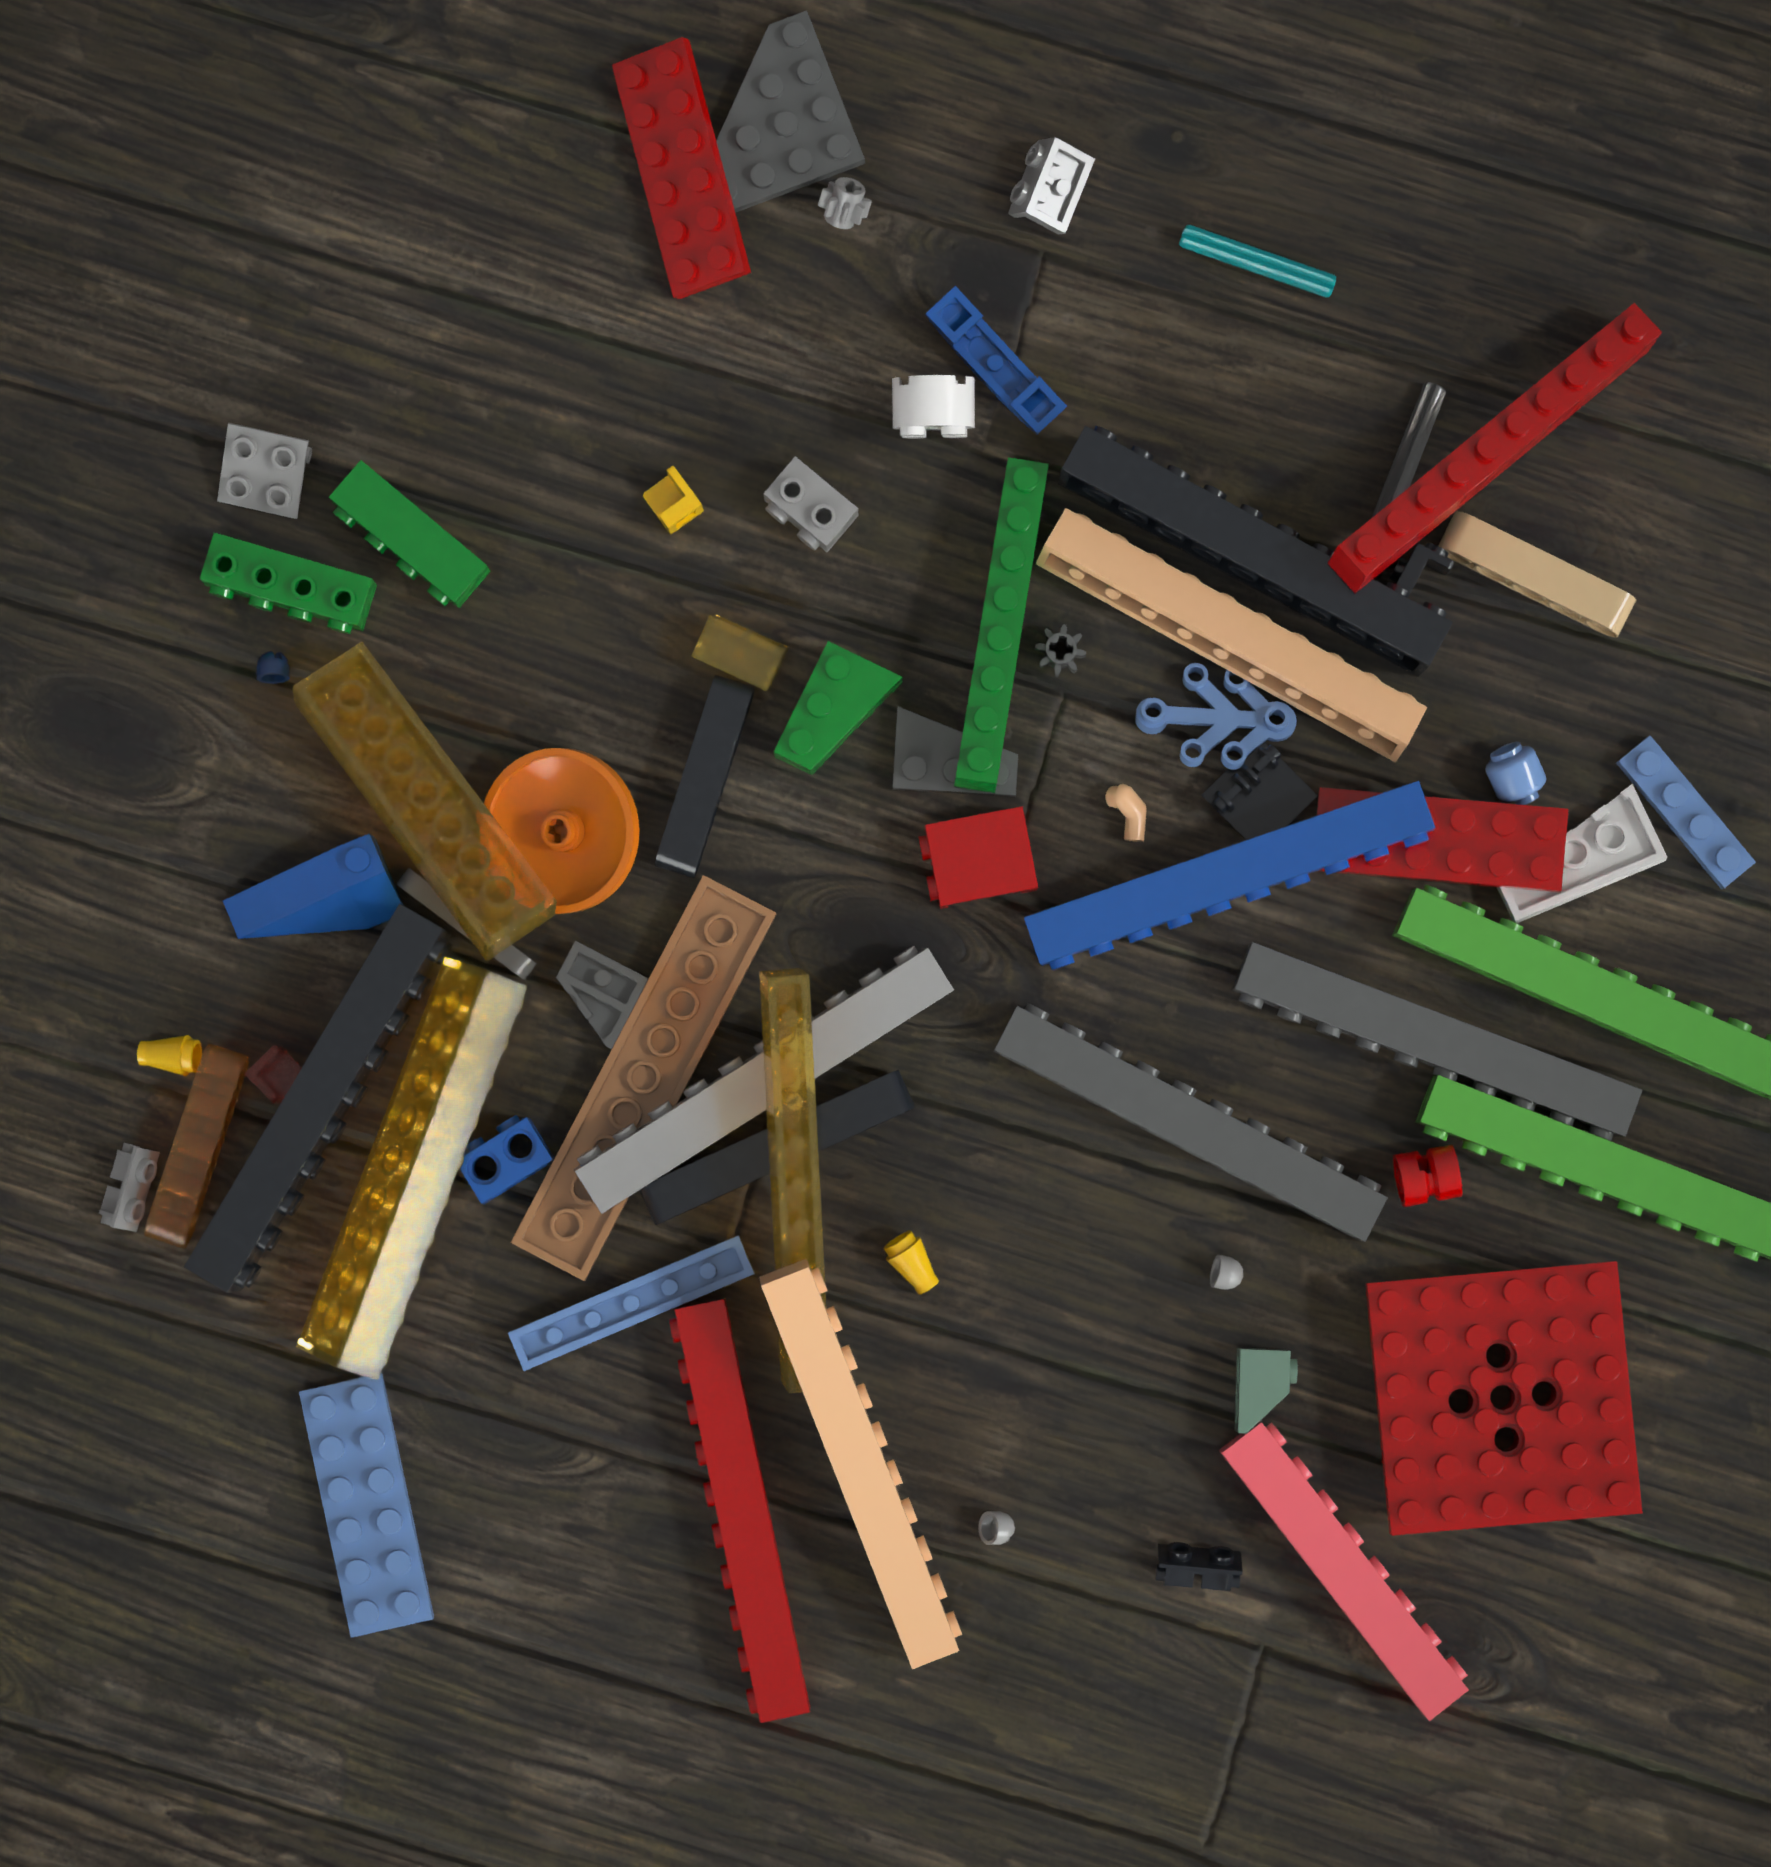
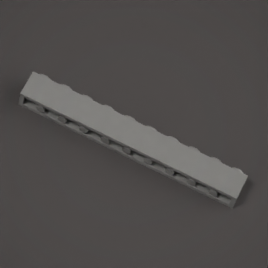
[573,946,954,1214]

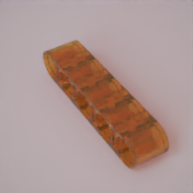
[144,1043,250,1249]

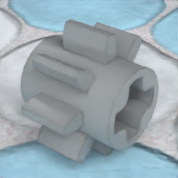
[818,177,872,229]

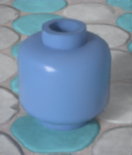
[1485,742,1547,805]

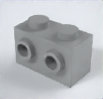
[763,456,859,552]

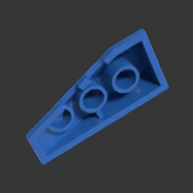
[223,833,404,939]

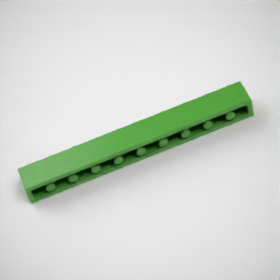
[1392,885,1771,1101]
[1415,1075,1771,1262]

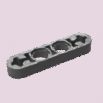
[396,868,537,980]

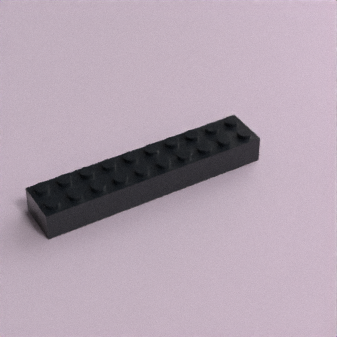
[1058,426,1453,677]
[184,903,453,1293]

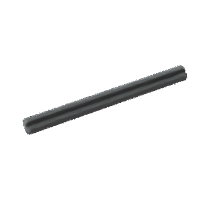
[1371,382,1446,518]

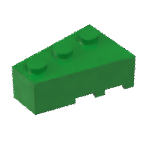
[774,641,903,775]

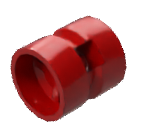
[1393,1144,1462,1207]

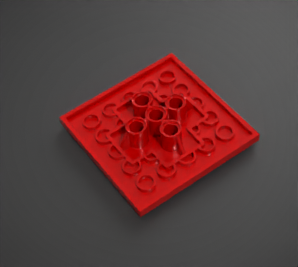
[1365,1261,1643,1536]

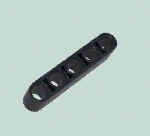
[655,675,755,878]

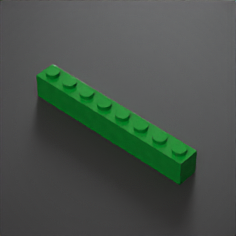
[954,457,1049,793]

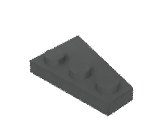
[893,707,1018,797]

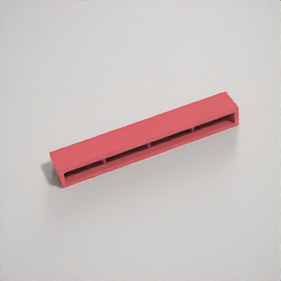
[1219,1421,1469,1721]

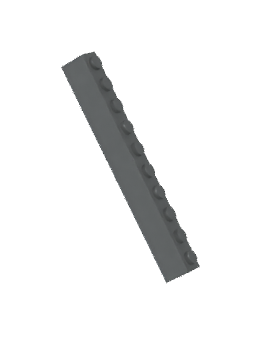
[1231,942,1642,1141]
[993,1003,1388,1242]

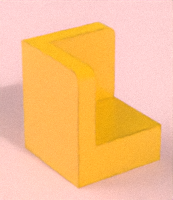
[643,466,704,535]

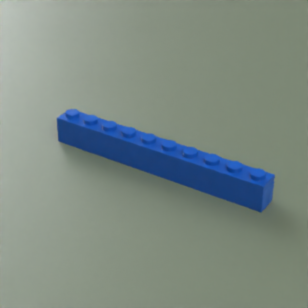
[1024,781,1436,970]

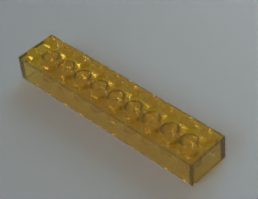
[296,956,527,1380]

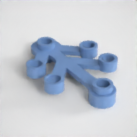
[1135,663,1297,770]

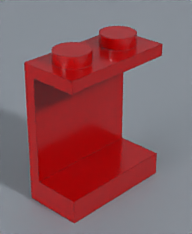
[918,806,1038,909]

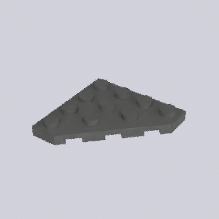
[716,10,865,213]

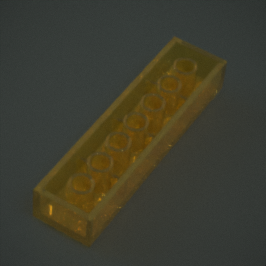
[293,642,557,961]

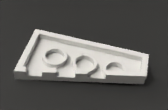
[1497,784,1667,923]

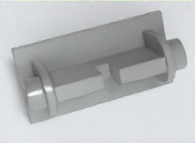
[99,1143,160,1232]

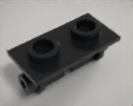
[1155,1542,1243,1592]

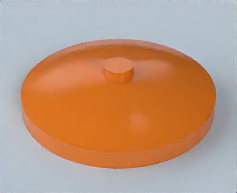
[479,748,640,914]

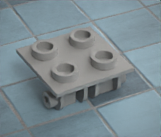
[217,423,312,519]

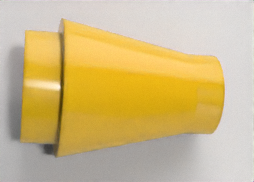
[137,1035,202,1076]
[883,1230,939,1295]

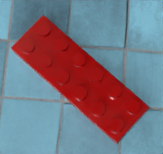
[612,37,751,299]
[1317,787,1569,893]

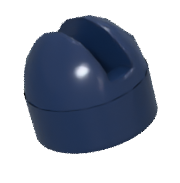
[256,651,290,684]

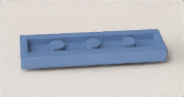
[1616,736,1756,889]

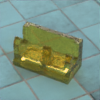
[692,613,789,691]

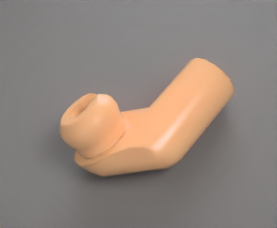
[1105,784,1147,842]

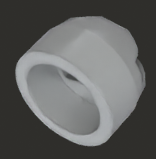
[1210,1255,1243,1290]
[978,1511,1015,1545]

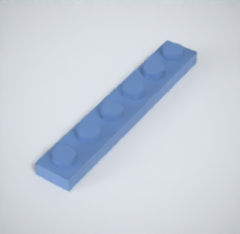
[508,1235,755,1371]

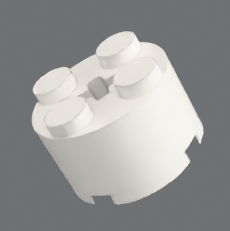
[892,375,975,439]

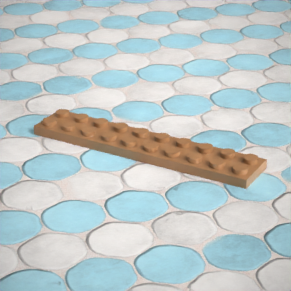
[511,875,777,1281]

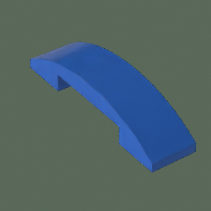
[925,286,1067,435]

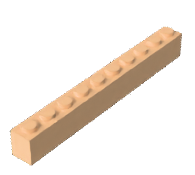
[1036,508,1427,763]
[759,1259,962,1669]

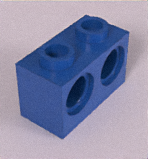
[455,1115,555,1204]

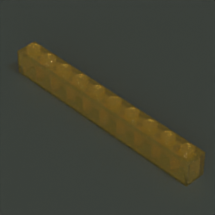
[759,968,826,1393]

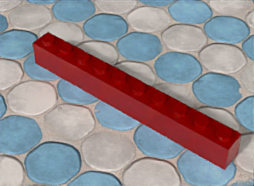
[1327,303,1662,594]
[669,1298,810,1723]

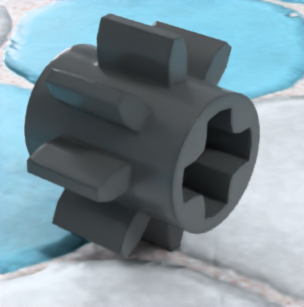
[1035,624,1086,677]

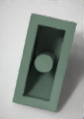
[1234,1348,1298,1434]

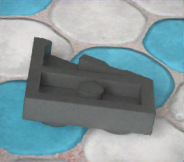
[556,941,649,1049]

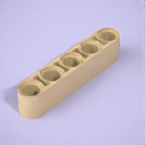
[1438,511,1636,638]

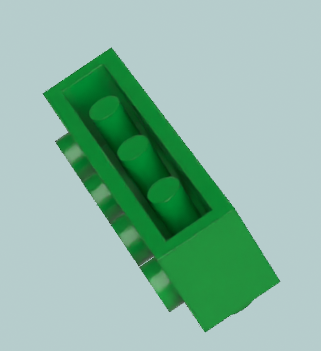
[329,460,491,608]
[200,533,377,634]

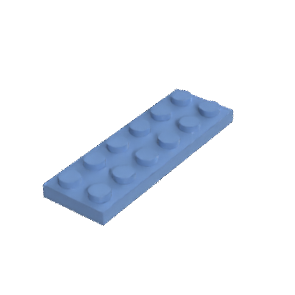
[299,1373,434,1638]

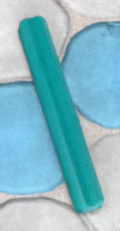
[1179,225,1336,297]

